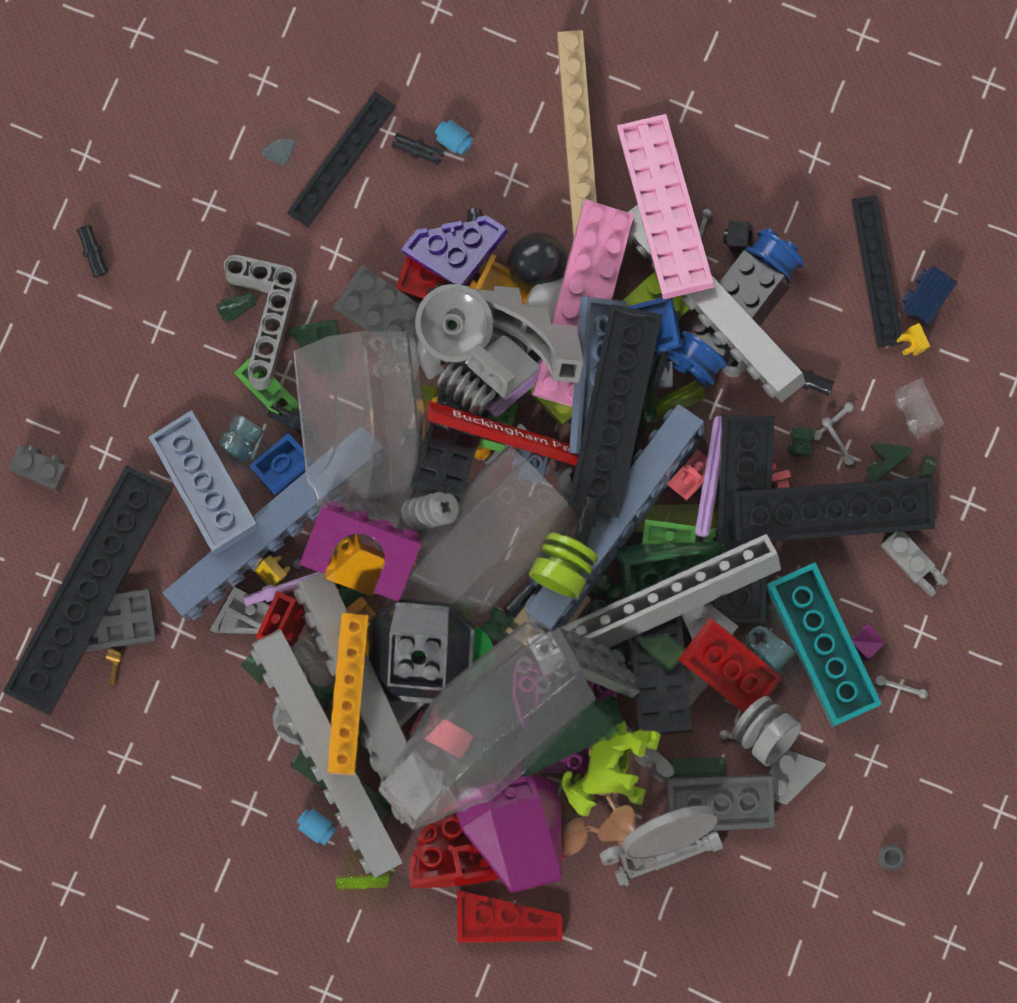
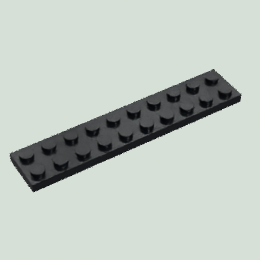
[3,465,173,716]

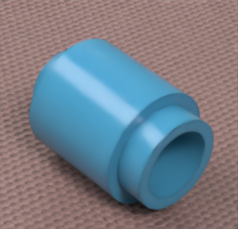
[435,120,474,156]
[297,808,337,846]

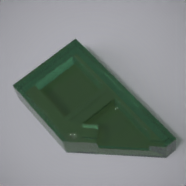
[634,633,686,671]

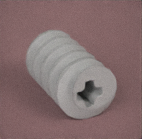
[437,362,496,414]
[401,492,459,531]

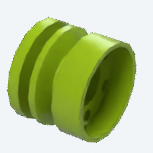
[529,533,598,599]

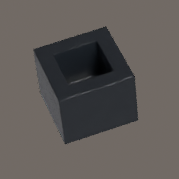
[724,221,754,252]

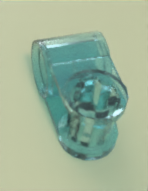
[745,626,796,673]

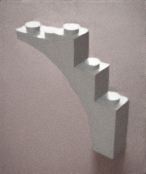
[473,286,583,383]

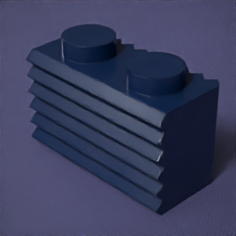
[901,265,958,327]

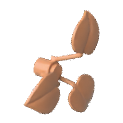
[561,764,636,856]

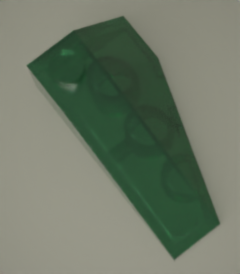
[617,542,726,598]
[525,695,624,776]

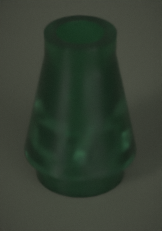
[216,292,256,323]

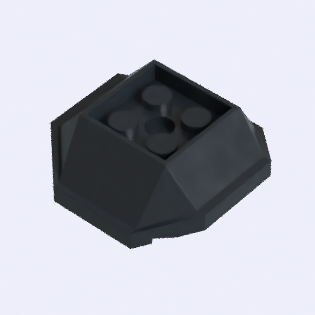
[368,599,476,704]

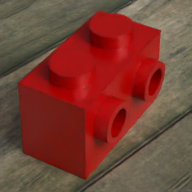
[255,591,306,650]

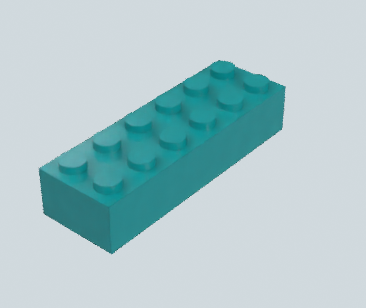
[767,563,882,728]

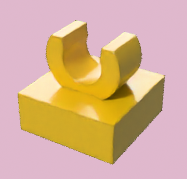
[897,323,930,356]
[255,555,290,586]

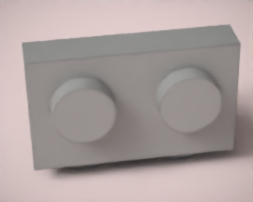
[468,336,539,399]

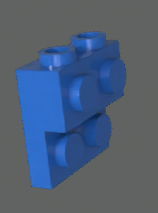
[626,297,682,356]
[249,433,316,496]

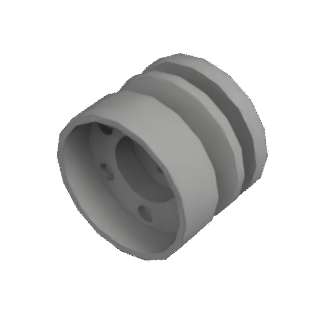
[731,696,802,766]

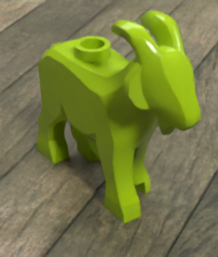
[561,719,660,816]

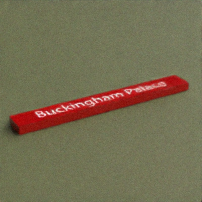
[426,401,579,466]

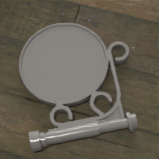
[600,806,723,886]

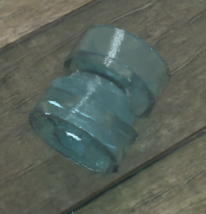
[217,414,264,462]

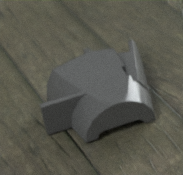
[553,459,574,511]

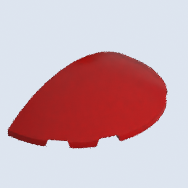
[410,803,566,888]

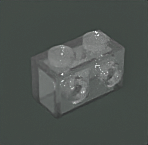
[894,378,944,440]

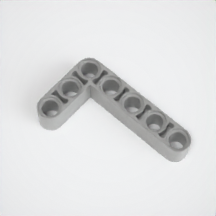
[224,255,297,390]

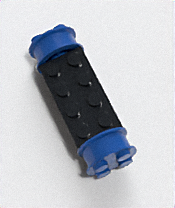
[668,228,804,388]

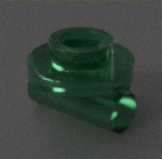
[338,585,367,608]

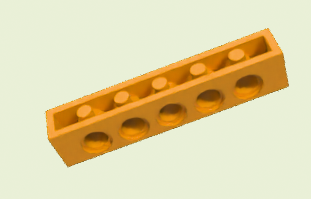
[326,613,368,776]

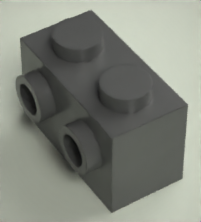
[8,445,70,493]

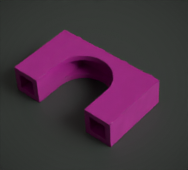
[300,500,422,602]

